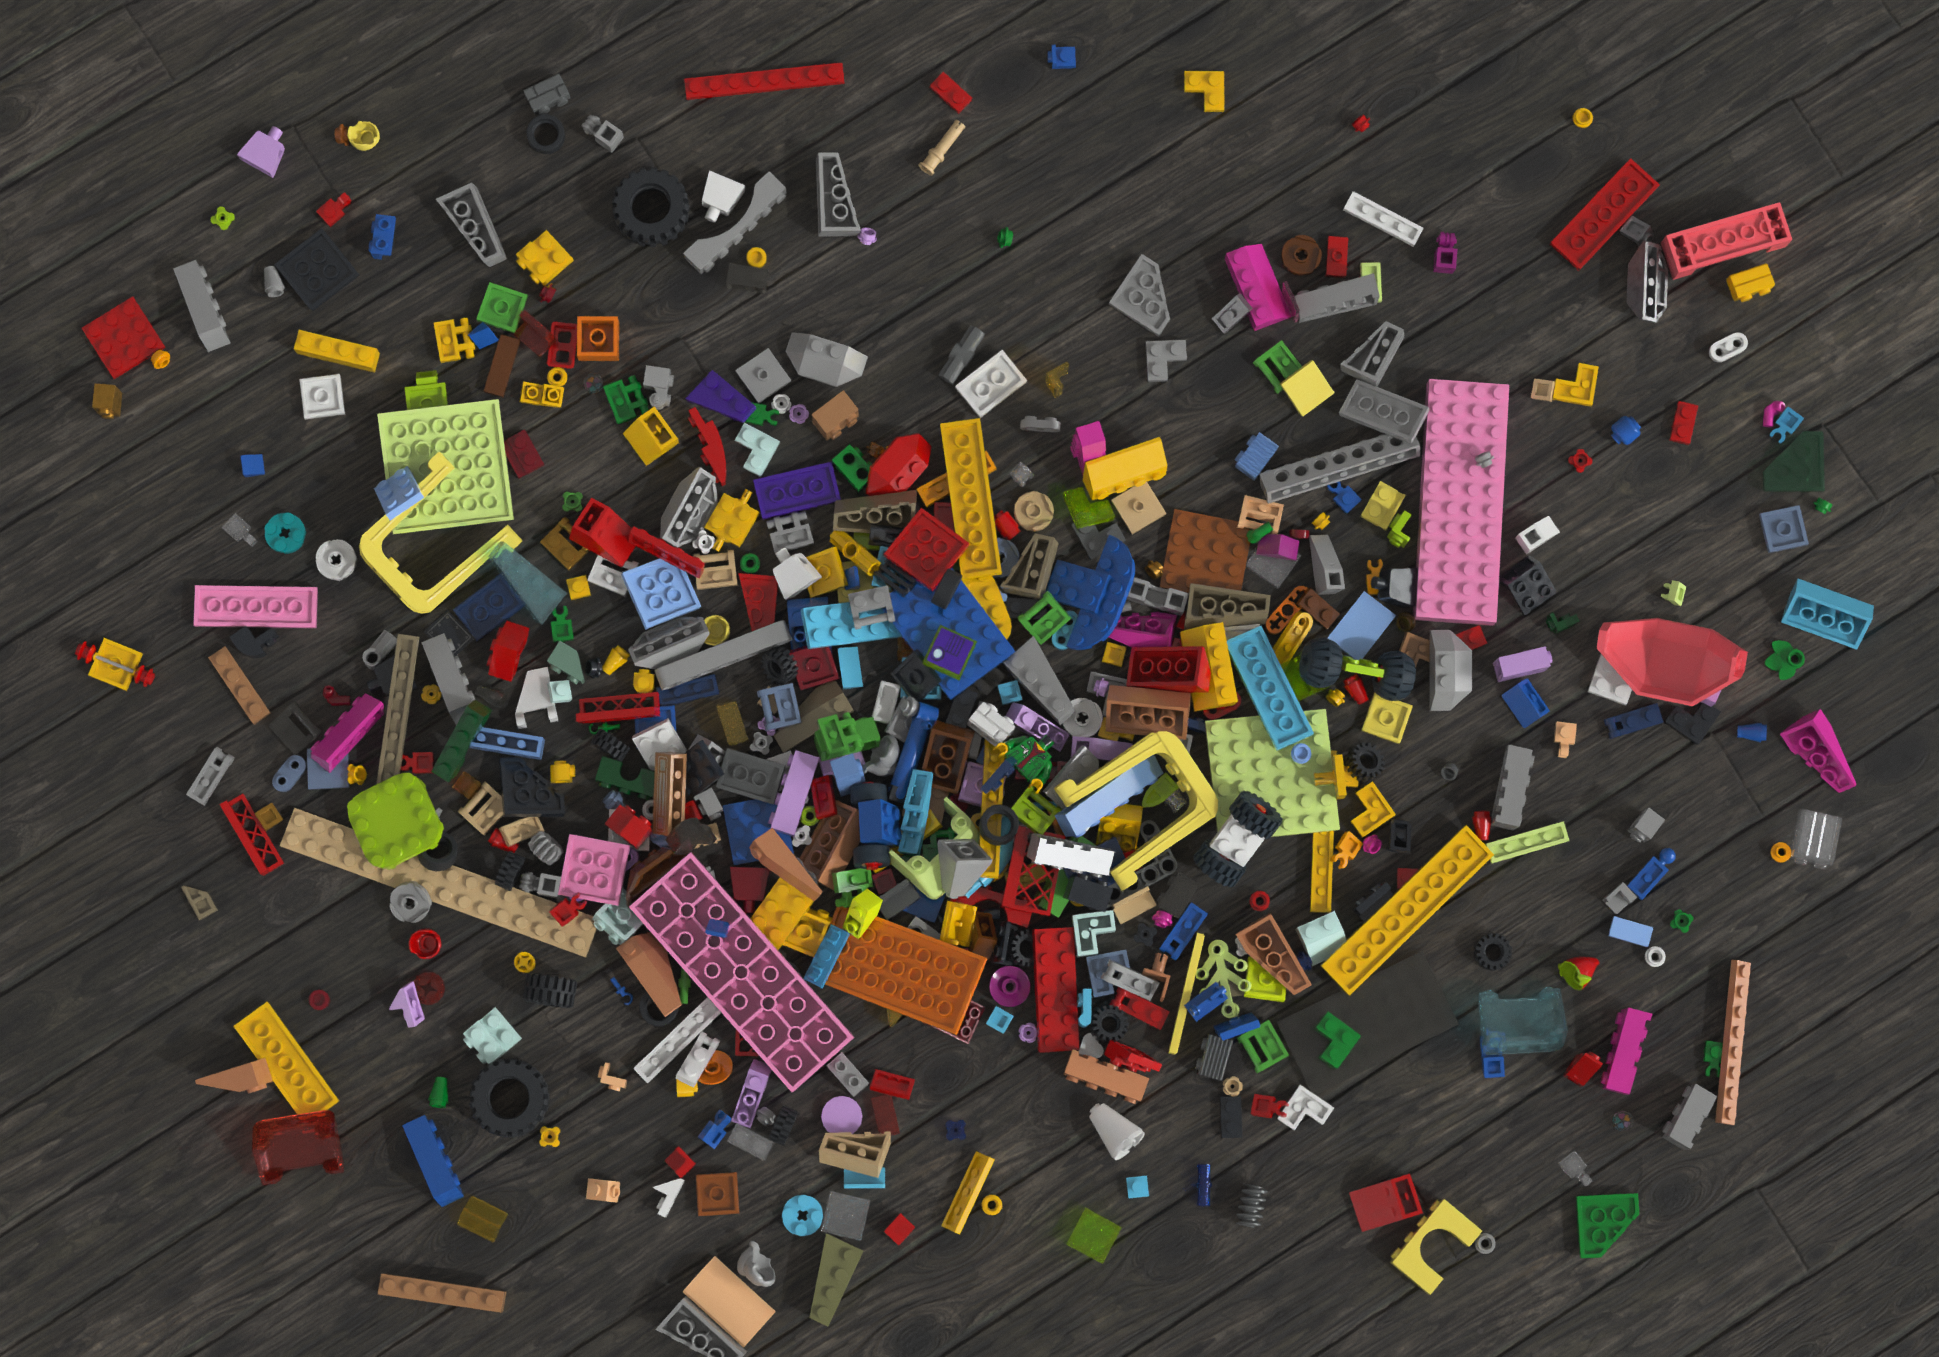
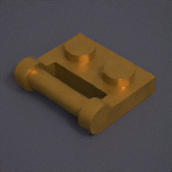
[540,517,590,571]

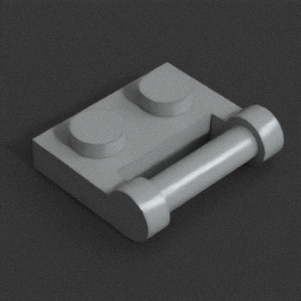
[848,585,895,630]

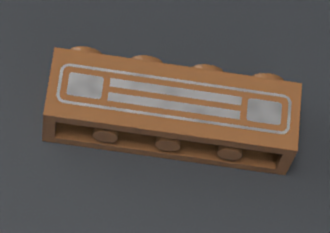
[653,752,687,836]

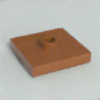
[696,1172,740,1216]

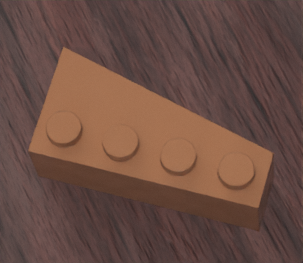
[1063,1050,1149,1104]

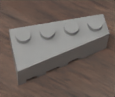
[173,260,230,352]
[421,633,476,725]

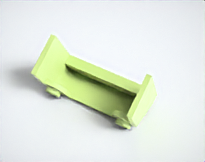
[889,797,980,899]

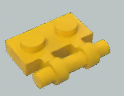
[434,318,475,363]

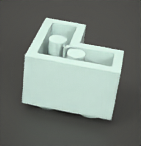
[1072,910,1116,957]

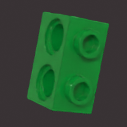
[832,444,872,493]

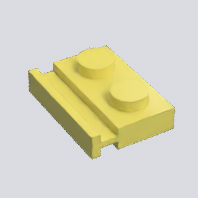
[1360,481,1406,531]

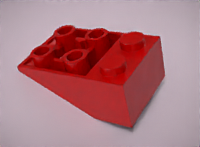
[569,498,636,568]
[1349,1174,1423,1232]

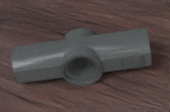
[938,325,985,385]

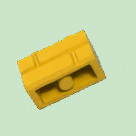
[1726,263,1775,302]

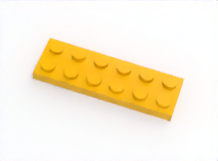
[234,1002,339,1126]

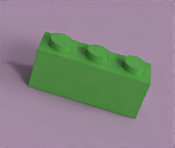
[814,717,880,762]

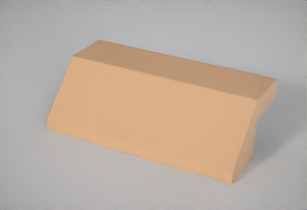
[683,1256,776,1348]

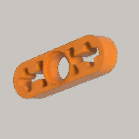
[1265,586,1308,635]

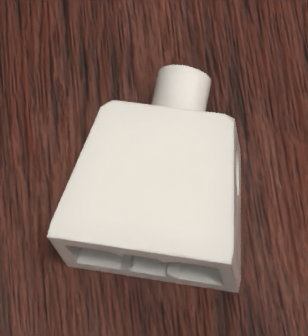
[702,171,745,222]
[773,548,822,600]

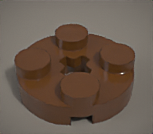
[1281,235,1322,276]

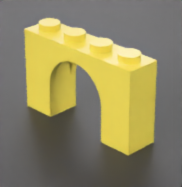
[1390,1199,1482,1295]

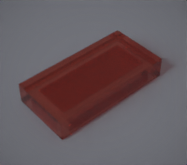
[871,1094,900,1136]

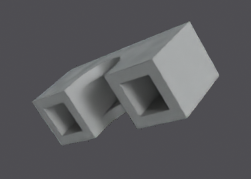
[1126,577,1189,616]

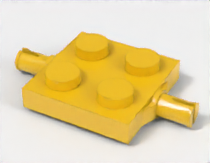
[704,489,760,552]

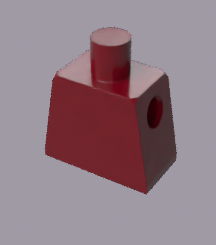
[730,867,770,914]

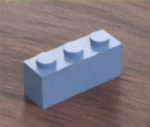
[830,754,866,797]

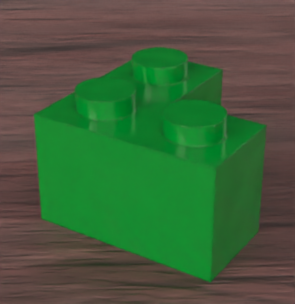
[1314,1011,1361,1070]

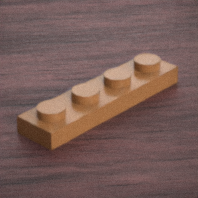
[208,646,271,725]

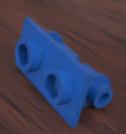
[1184,982,1228,1022]

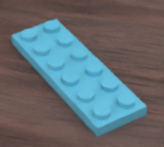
[801,602,902,649]
[1227,626,1314,751]

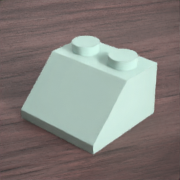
[1295,911,1346,966]

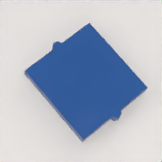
[903,885,946,923]

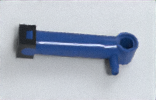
[886,702,939,804]

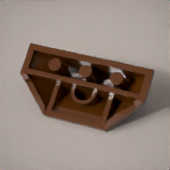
[626,847,694,907]

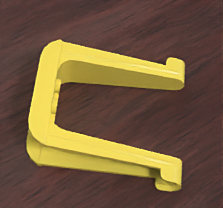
[359,452,523,614]
[1054,731,1218,890]

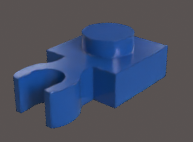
[1327,481,1362,514]

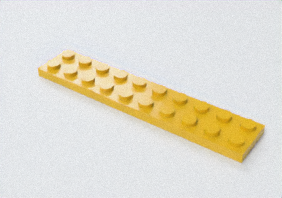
[1320,825,1494,995]

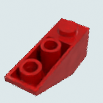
[1563,1052,1603,1087]

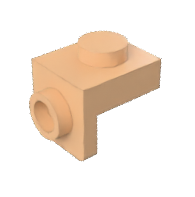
[598,1062,627,1091]
[586,1178,620,1202]

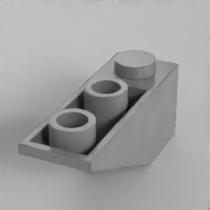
[1309,535,1345,595]

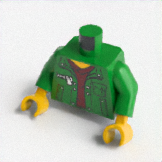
[993,735,1054,794]

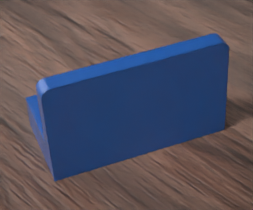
[1502,678,1550,728]

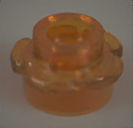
[866,441,885,458]

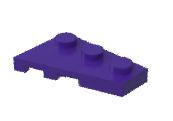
[686,370,757,423]

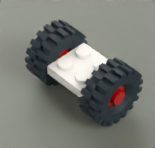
[1193,790,1283,887]

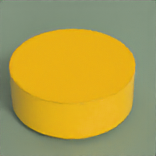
[746,247,767,268]

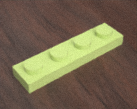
[1485,821,1570,864]

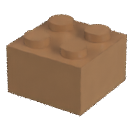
[811,390,859,441]

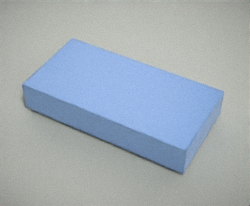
[1608,916,1653,947]

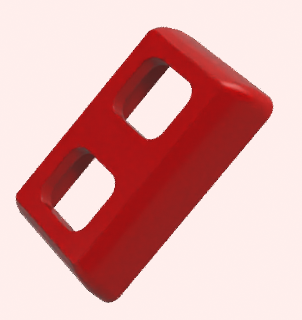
[547,322,577,369]

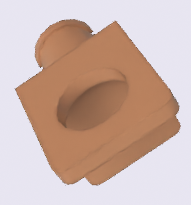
[1142,953,1170,1002]

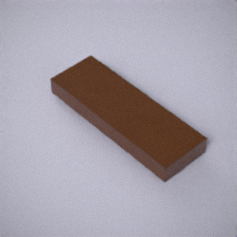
[484,335,520,398]

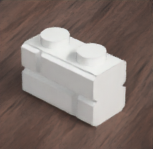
[967,702,1015,746]

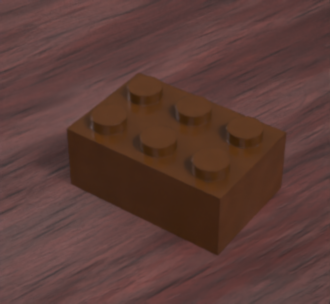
[922,720,975,794]

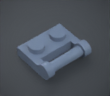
[757,683,802,731]

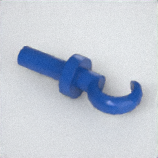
[610,977,633,1005]

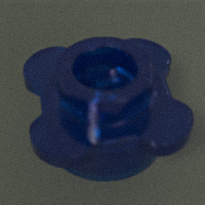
[1296,951,1313,971]
[945,1120,966,1141]

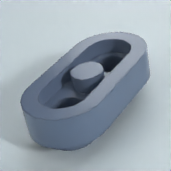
[272,755,307,792]

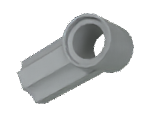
[363,630,397,670]

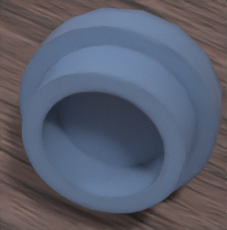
[602,790,623,810]

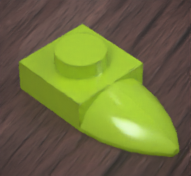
[1142,773,1179,807]

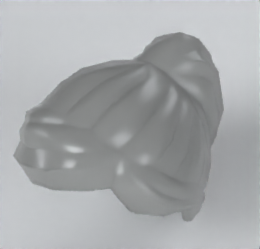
[862,735,900,777]
[737,1241,776,1287]

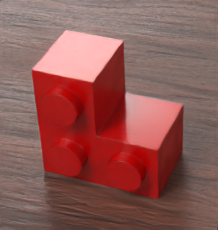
[487,621,530,682]
[605,805,653,850]

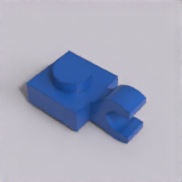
[698,1110,732,1149]

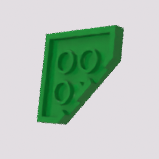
[1576,1193,1640,1258]

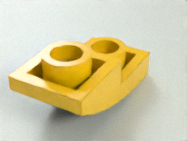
[519,382,564,408]

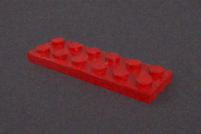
[1550,158,1660,271]
[1032,927,1080,1053]

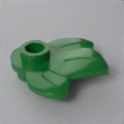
[1764,640,1805,680]

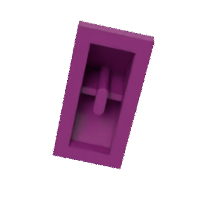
[1256,534,1299,561]

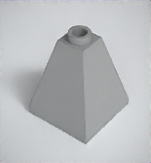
[937,839,992,899]

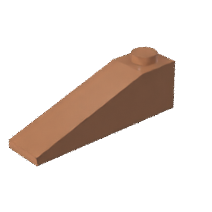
[749,828,822,901]

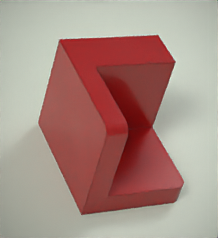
[665,1146,696,1178]
[884,1213,915,1245]

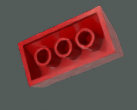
[1126,646,1211,693]

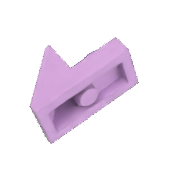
[389,981,425,1028]

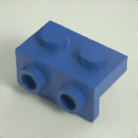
[369,214,396,260]

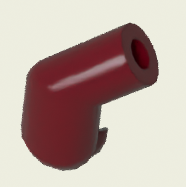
[323,685,351,706]

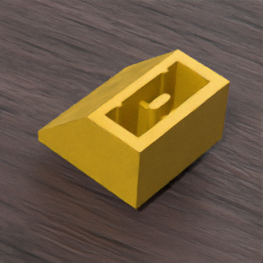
[623,406,679,466]
[1096,804,1143,851]

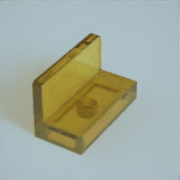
[1045,362,1069,398]
[716,701,748,746]
[457,1196,508,1243]

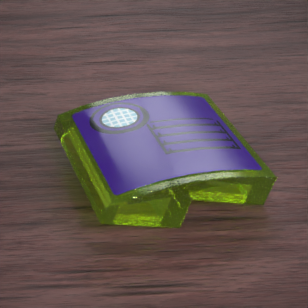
[922,625,977,680]

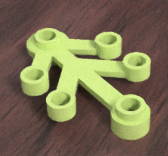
[1196,940,1251,1018]

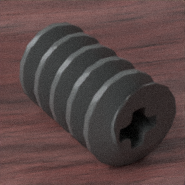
[1235,1183,1268,1228]

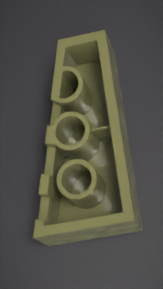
[810,1233,863,1326]

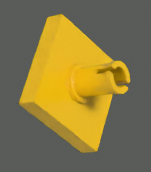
[1314,754,1347,799]

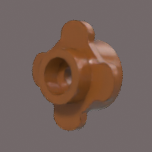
[335,124,349,146]

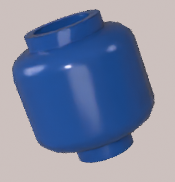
[1611,416,1642,445]

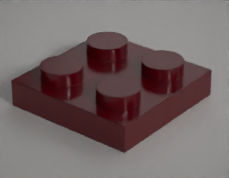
[789,646,839,690]

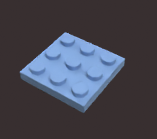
[621,559,701,630]

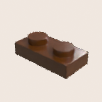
[1296,588,1339,629]

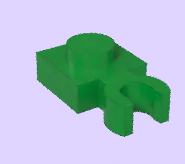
[744,402,780,426]
[551,606,574,643]
[1703,1041,1723,1078]

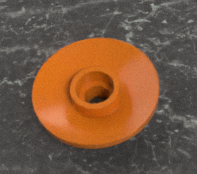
[698,1050,733,1085]

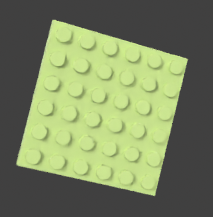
[377,399,514,534]
[1205,709,1340,837]

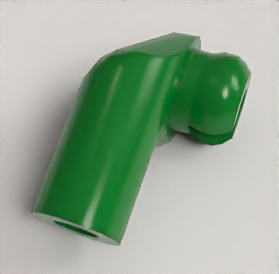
[1246,522,1273,543]

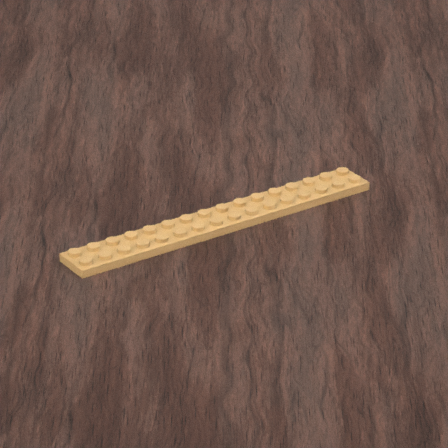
[280,808,597,958]

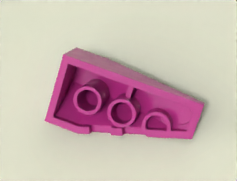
[1109,612,1177,647]
[1780,709,1857,793]

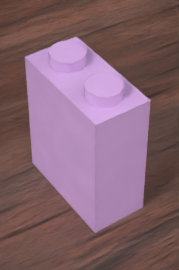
[1493,646,1552,682]

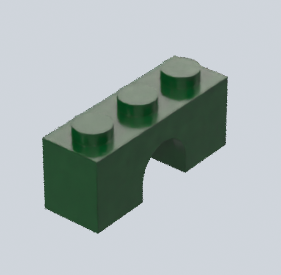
[595,756,655,801]

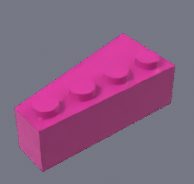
[1070,421,1106,475]

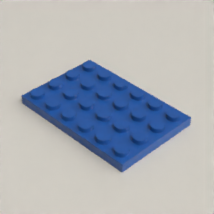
[882,568,1015,700]

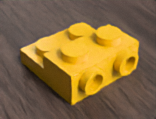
[516,230,574,286]
[783,907,832,957]

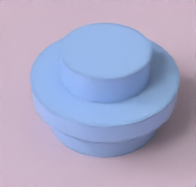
[1291,743,1311,764]

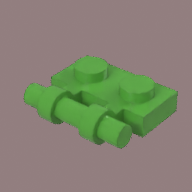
[817,712,863,758]
[832,868,873,908]

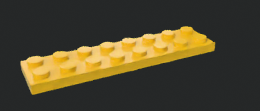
[940,418,1002,580]

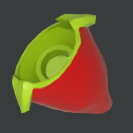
[1558,956,1600,990]

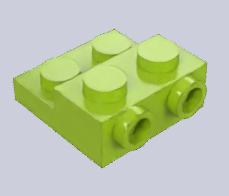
[405,382,448,410]

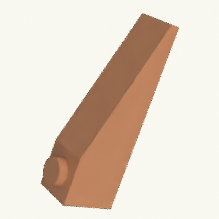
[1236,913,1312,995]
[616,932,682,1017]

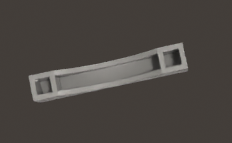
[683,171,786,274]

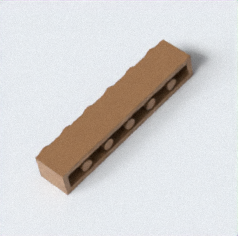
[378,1273,507,1313]

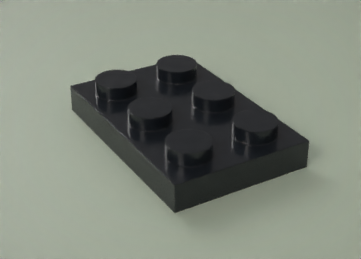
[684,740,724,803]

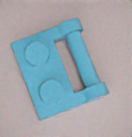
[1077,989,1091,1028]

